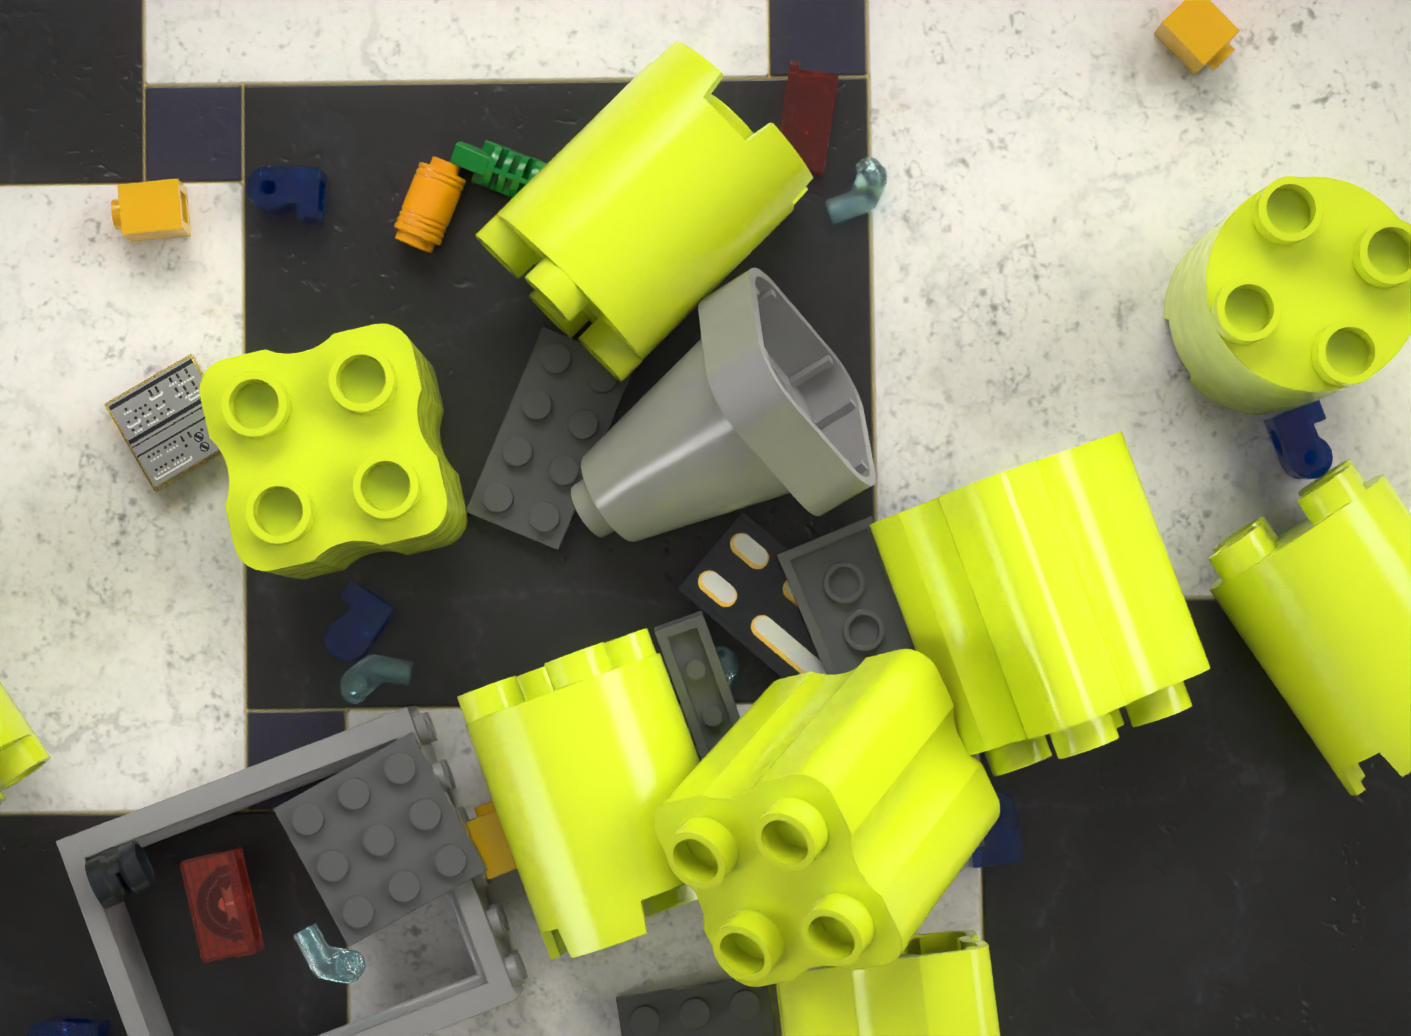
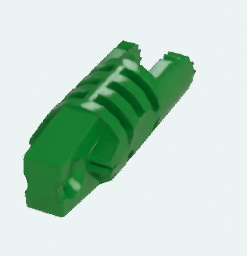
[450,140,548,197]

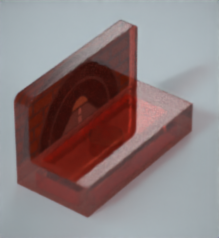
[780,60,839,176]
[180,847,265,963]

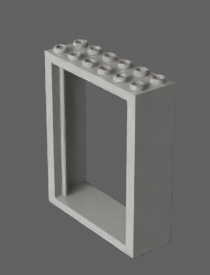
[56,706,528,1036]

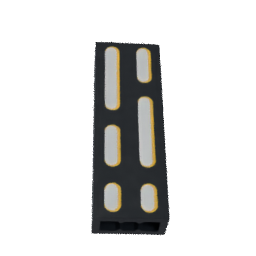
[677,512,826,678]

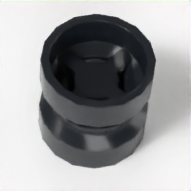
[85,840,156,909]

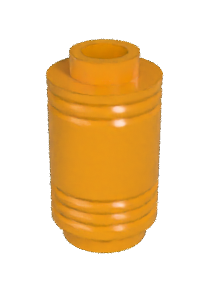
[394,156,466,253]

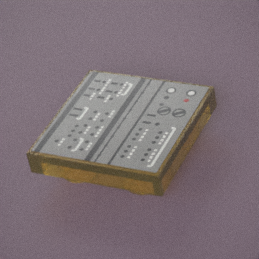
[104,354,222,492]

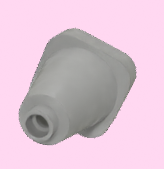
[571,268,876,542]

